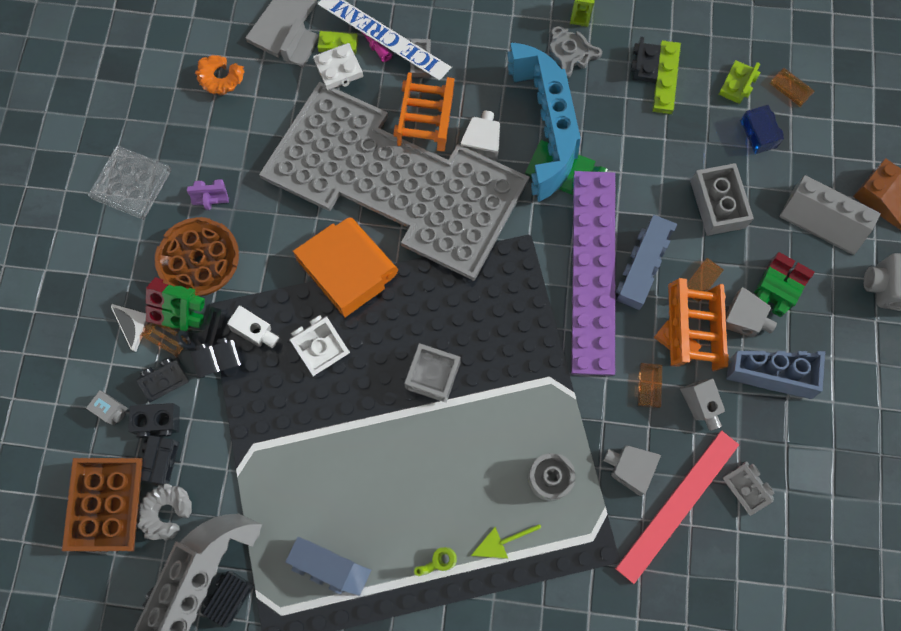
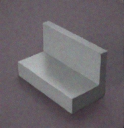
[280,18,319,67]

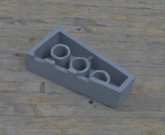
[615,215,677,310]
[727,351,825,399]

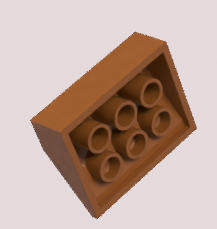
[62,458,143,552]

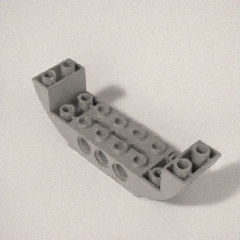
[134,514,262,631]

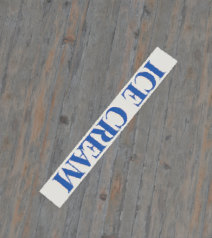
[318,0,452,80]

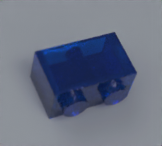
[740,105,784,154]

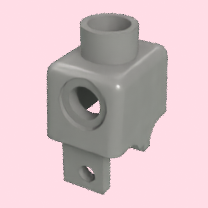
[864,253,901,311]

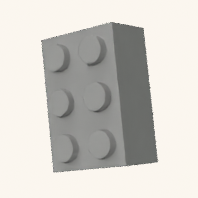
[690,163,754,236]

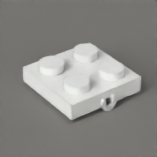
[313,43,364,90]

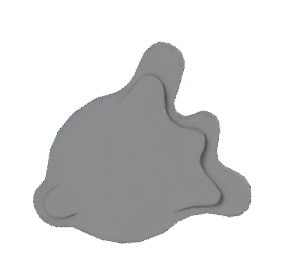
[550,26,602,78]

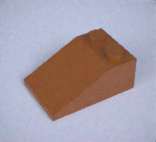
[853,158,901,230]

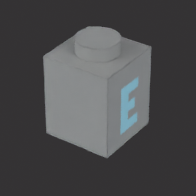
[86,390,128,426]

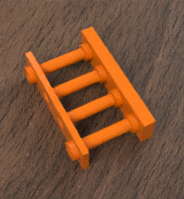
[394,72,455,152]
[668,278,729,371]

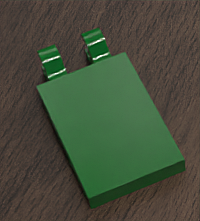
[525,140,607,195]

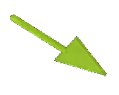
[471,524,541,559]

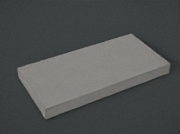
[246,0,319,58]

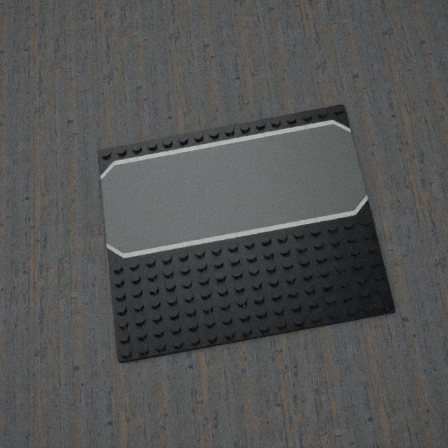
[210,235,620,631]

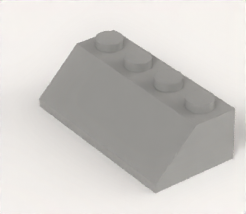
[779,175,881,255]

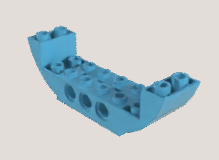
[507,43,581,202]

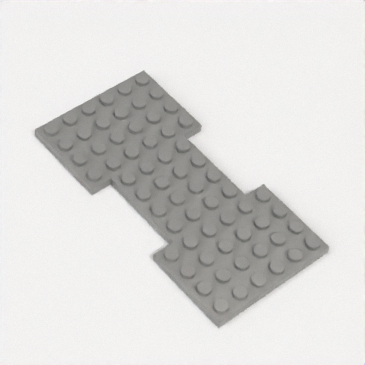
[259,82,529,281]

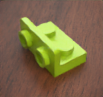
[718,60,760,104]

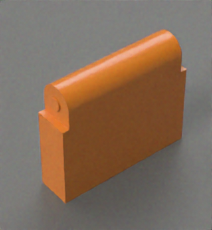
[293,218,398,318]

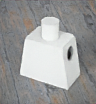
[461,111,500,160]
[227,305,279,348]

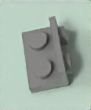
[723,461,775,516]

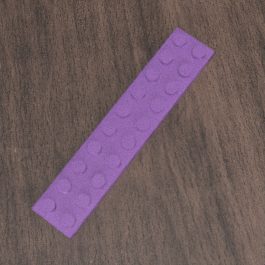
[571,171,615,376]

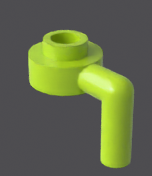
[414,547,457,576]

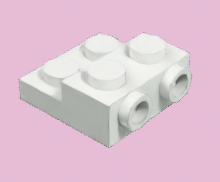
[290,315,350,376]

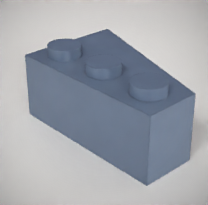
[285,537,371,596]

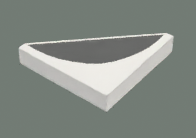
[111,304,148,352]

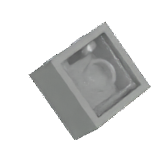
[404,343,461,403]

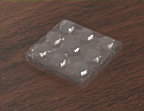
[88,145,172,220]

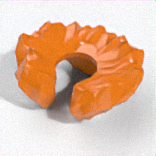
[195,55,244,96]

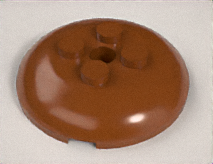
[155,217,239,297]

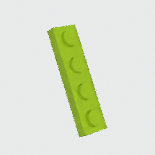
[652,40,681,114]

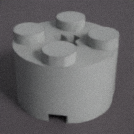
[528,453,575,501]

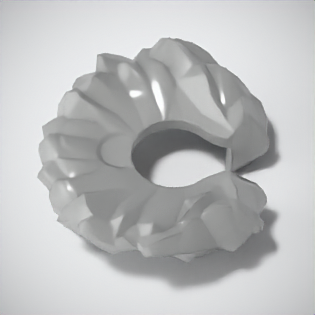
[137,484,192,541]

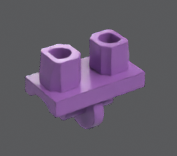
[187,179,229,210]

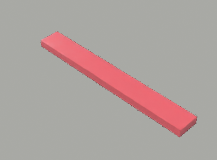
[615,431,739,584]

